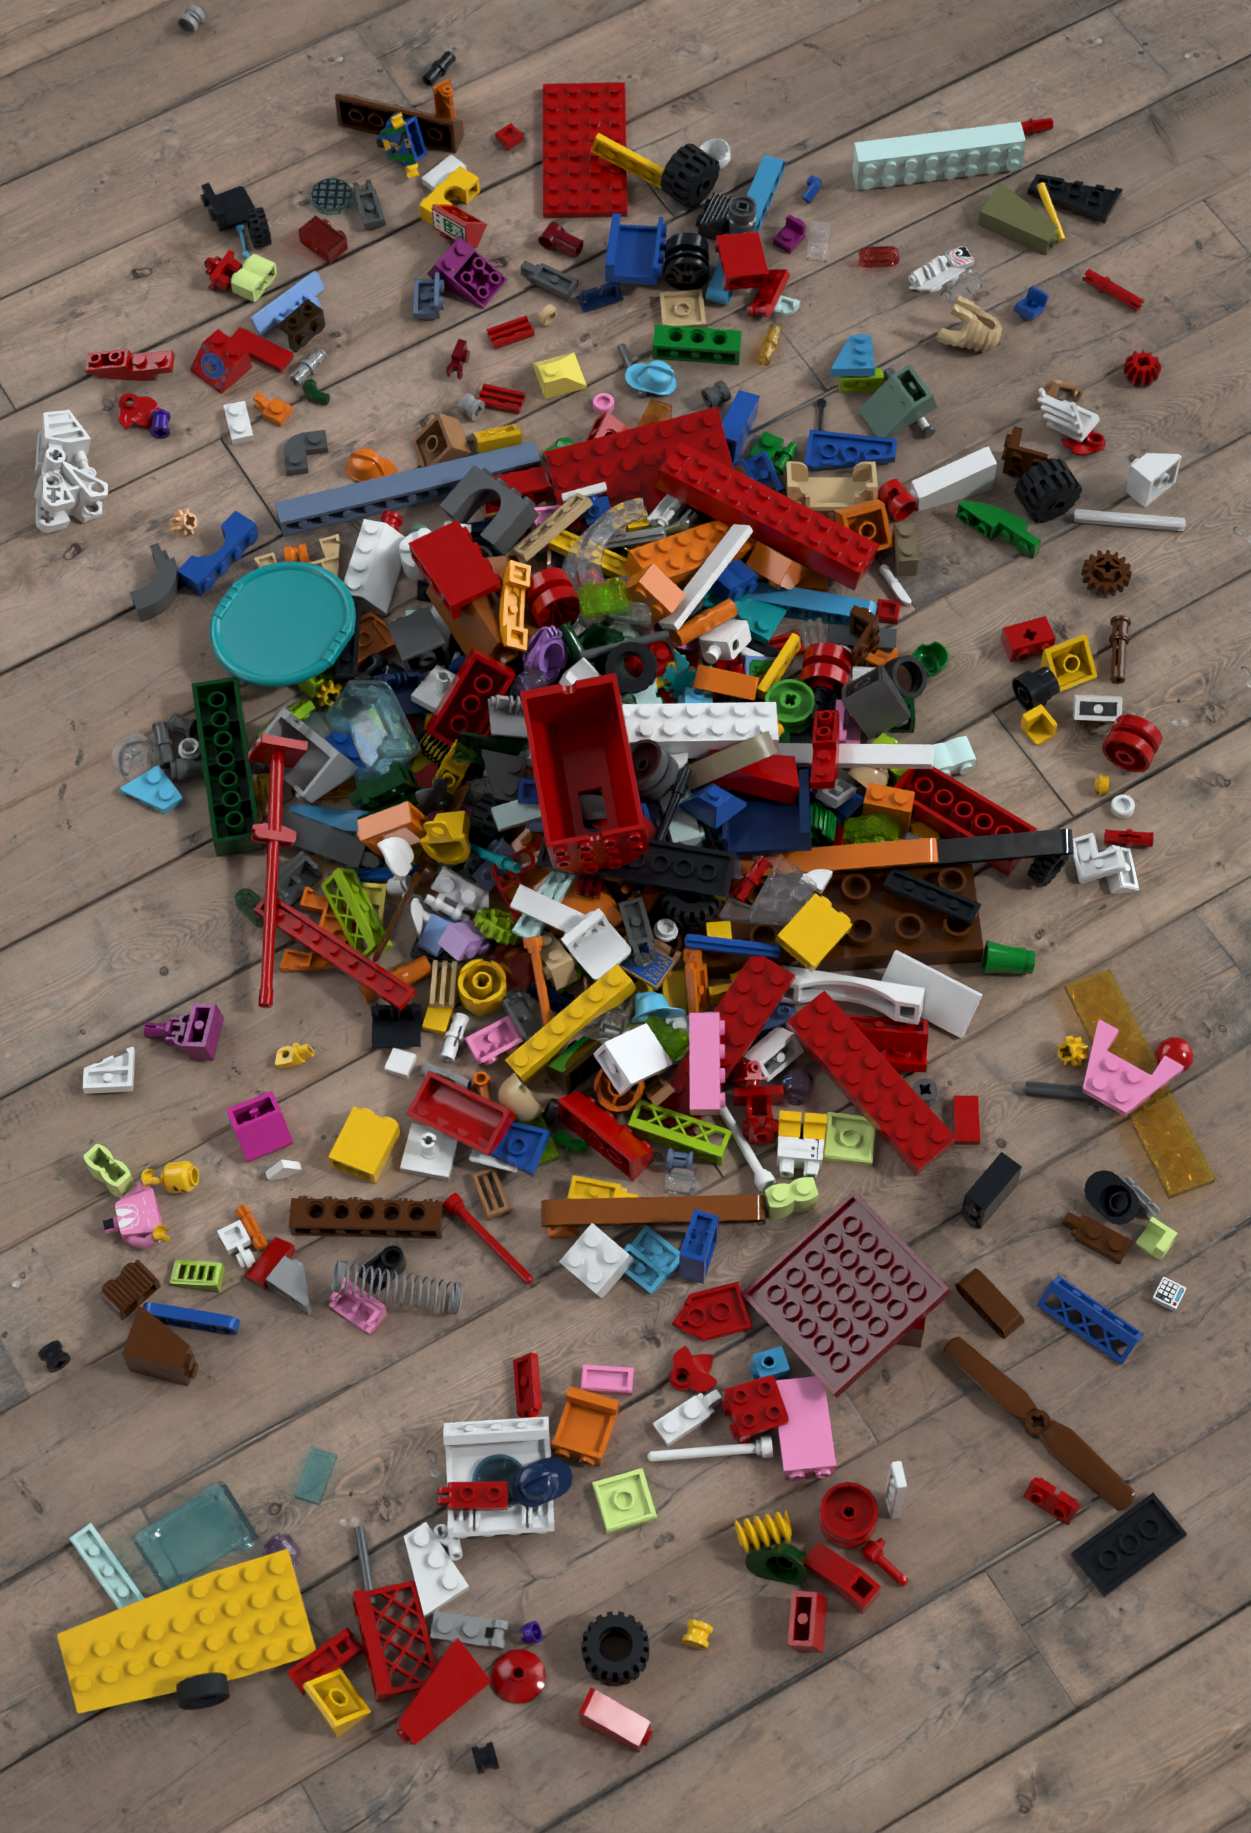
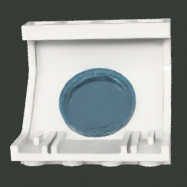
[443,1417,555,1539]

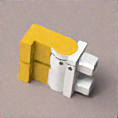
[777,1110,827,1180]

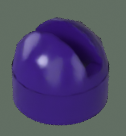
[519,1621,542,1644]

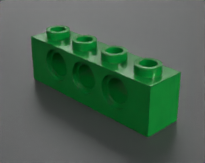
[653,325,742,365]

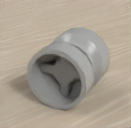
[177,4,205,34]

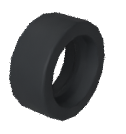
[884,655,927,698]
[176,1672,230,1710]

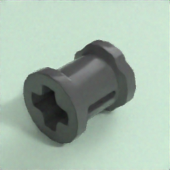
[168,713,197,738]

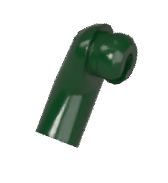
[303,379,330,405]

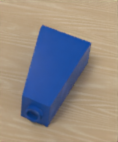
[722,390,760,464]

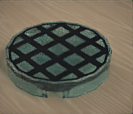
[310,178,353,215]

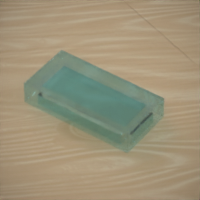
[294,1447,338,1506]

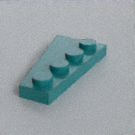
[701,589,787,645]

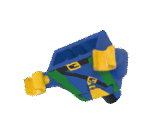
[376,112,427,179]

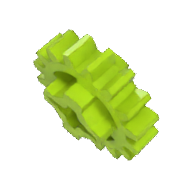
[473,907,522,945]

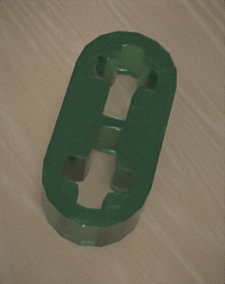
[235,888,264,928]

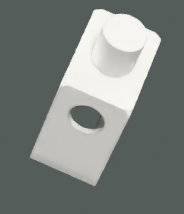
[699,619,752,664]

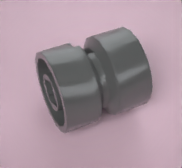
[728,195,756,234]

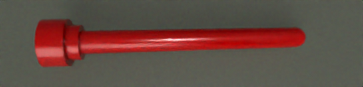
[443,1192,533,1284]

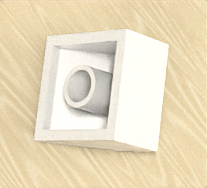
[1125,453,1182,508]

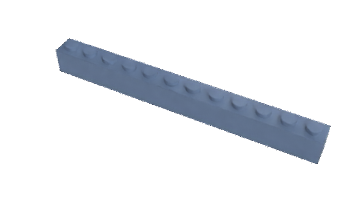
[275,441,541,537]

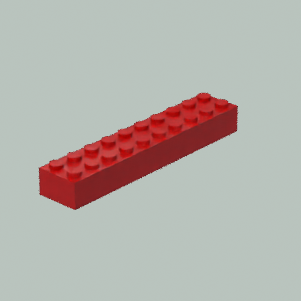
[654,442,880,591]

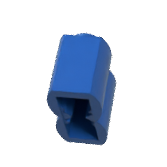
[710,559,759,601]

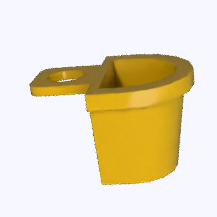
[420,811,471,865]

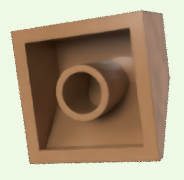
[412,413,471,467]

